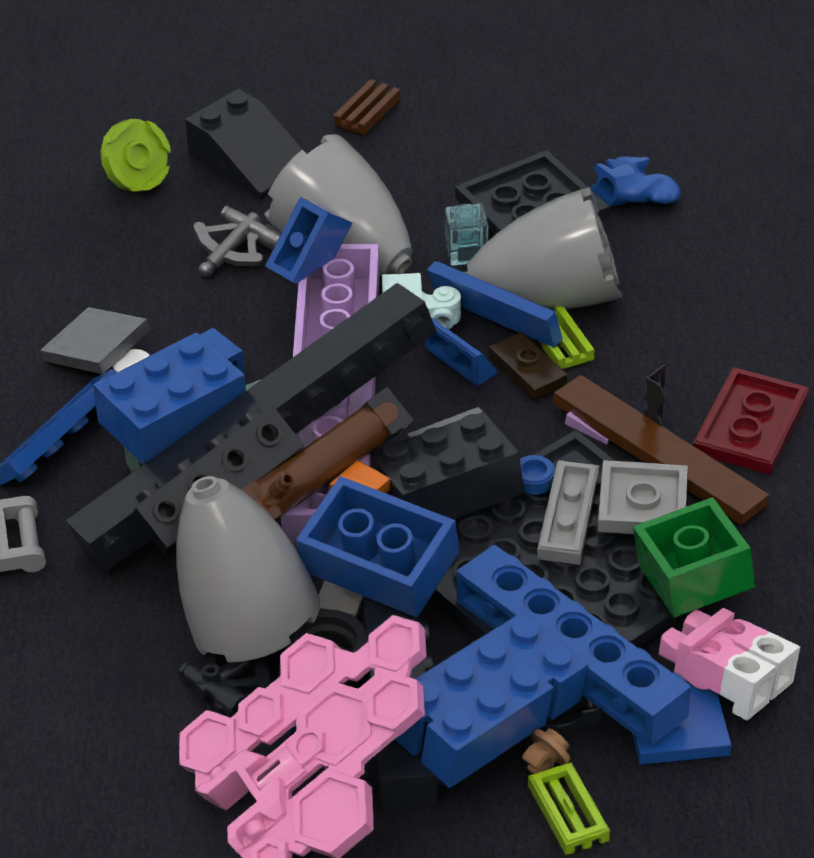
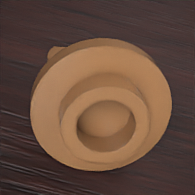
[522,728,571,774]

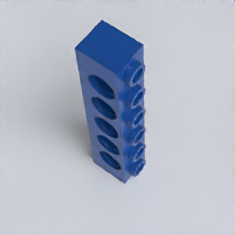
[456,544,691,746]

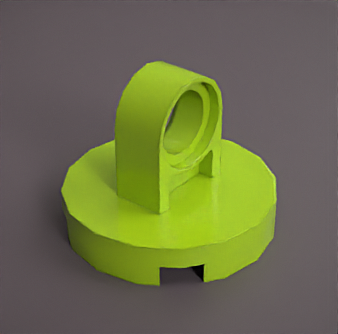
[101,119,171,192]

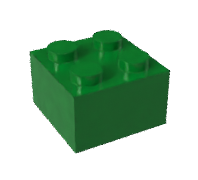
[633,497,755,618]

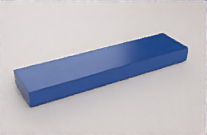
[427,261,563,348]

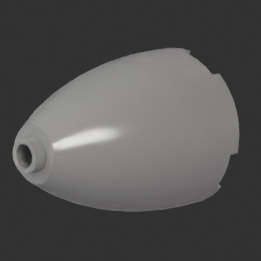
[264,134,412,277]
[464,187,622,310]
[176,476,320,662]

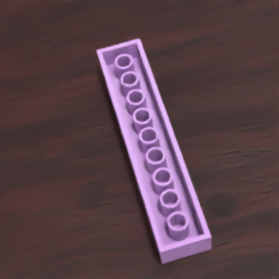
[281,244,380,551]

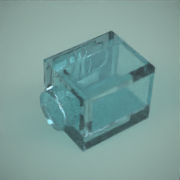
[445,203,488,266]

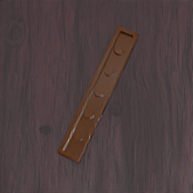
[553,375,769,525]

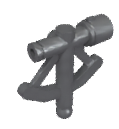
[194,205,282,277]

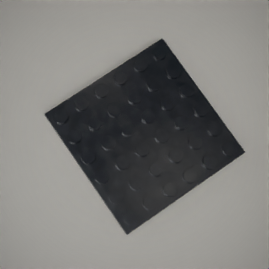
[431,430,700,648]

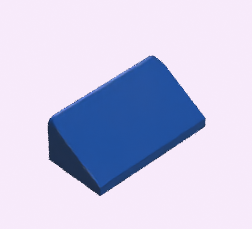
[425,317,497,386]

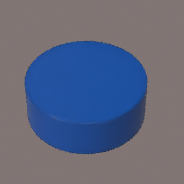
[520,455,555,495]

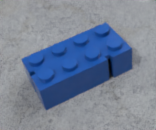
[395,611,589,788]

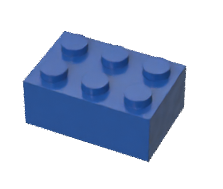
[93,332,246,465]
[295,476,460,617]

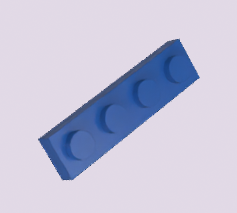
[0,369,115,486]

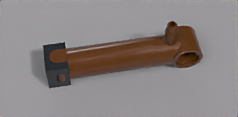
[241,386,413,522]

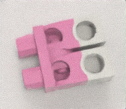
[659,608,800,721]

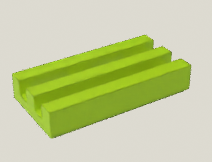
[538,306,594,369]
[528,762,610,855]

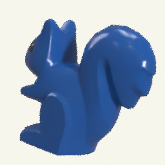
[590,156,681,207]

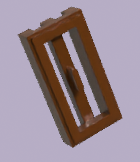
[334,79,400,135]

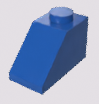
[265,197,352,284]

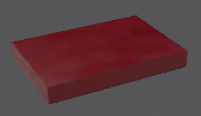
[693,367,809,475]

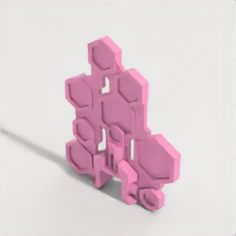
[179,615,426,858]

